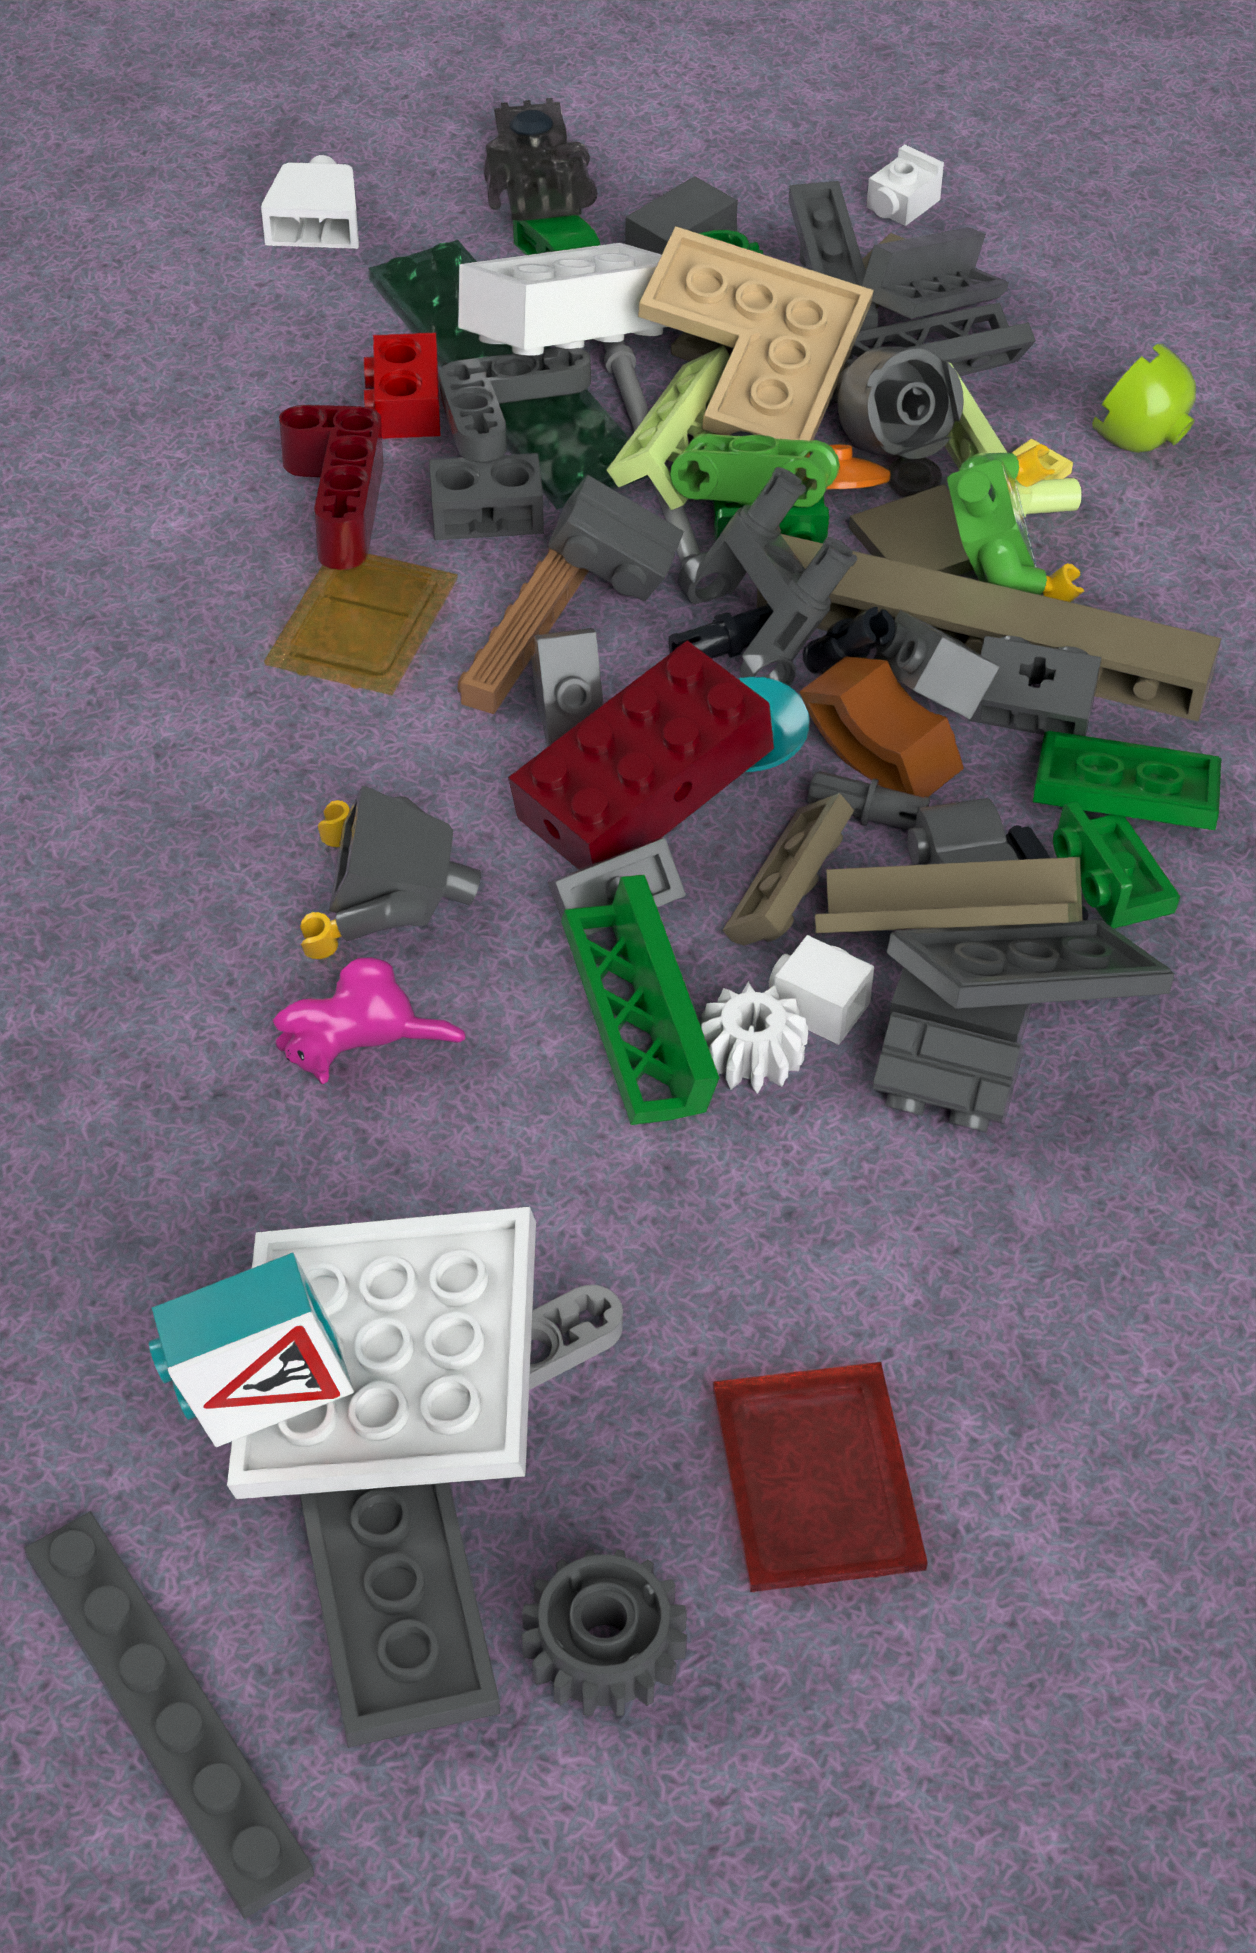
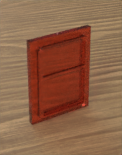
[713,1362,928,1592]

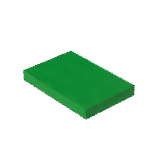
[1033,731,1222,830]

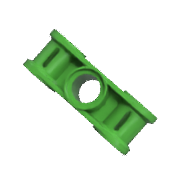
[670,433,840,507]

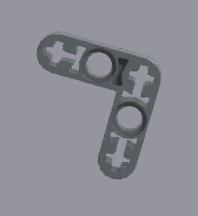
[439,348,591,462]

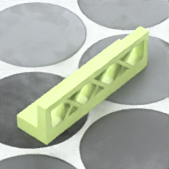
[607,346,730,510]

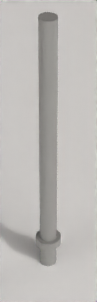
[603,340,701,567]

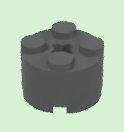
[837,347,964,459]

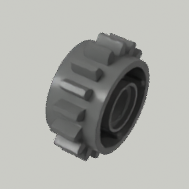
[521,1549,687,1716]

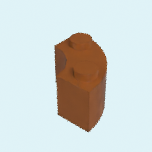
[799,656,964,798]

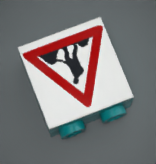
[149,1252,354,1447]

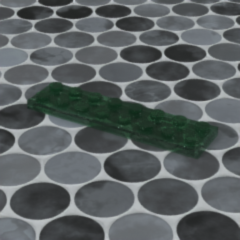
[368,240,649,510]

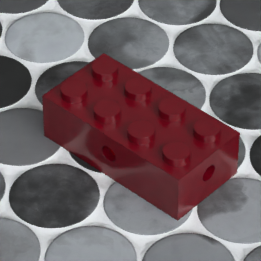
[508,640,774,870]

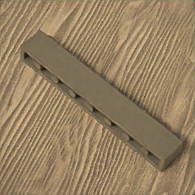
[756,534,1221,721]

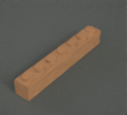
[457,548,589,714]

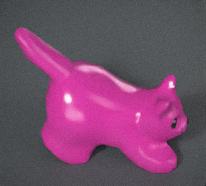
[273,957,465,1084]

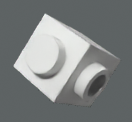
[769,935,874,1045]

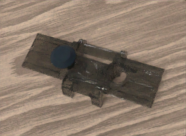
[483,98,598,221]

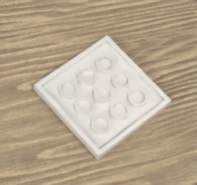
[227,1207,536,1499]

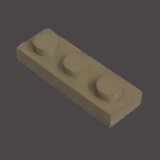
[723,793,854,946]

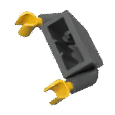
[300,786,481,959]

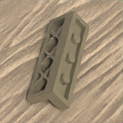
[815,857,1083,933]

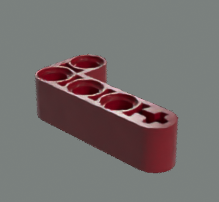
[279,405,384,570]

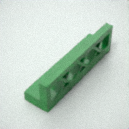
[561,875,720,1125]

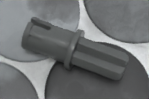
[808,771,930,830]

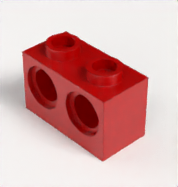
[364,333,441,439]

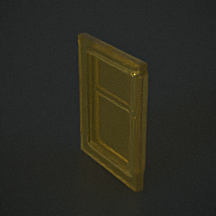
[264,554,458,696]

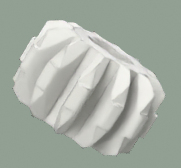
[701,981,808,1094]

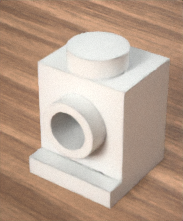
[867,144,944,226]

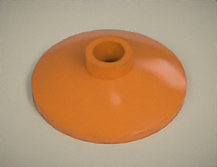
[826,444,891,489]

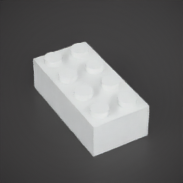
[458,243,668,355]

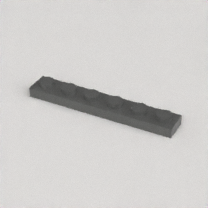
[24,1511,314,1919]

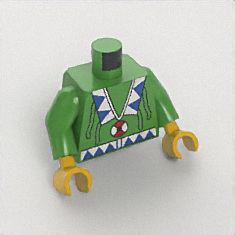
[947,444,1085,602]

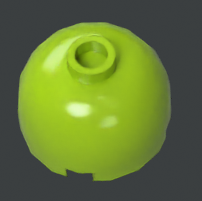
[1092,344,1196,453]

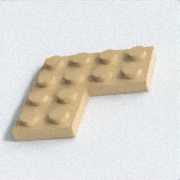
[638,226,874,441]

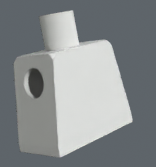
[261,155,359,249]

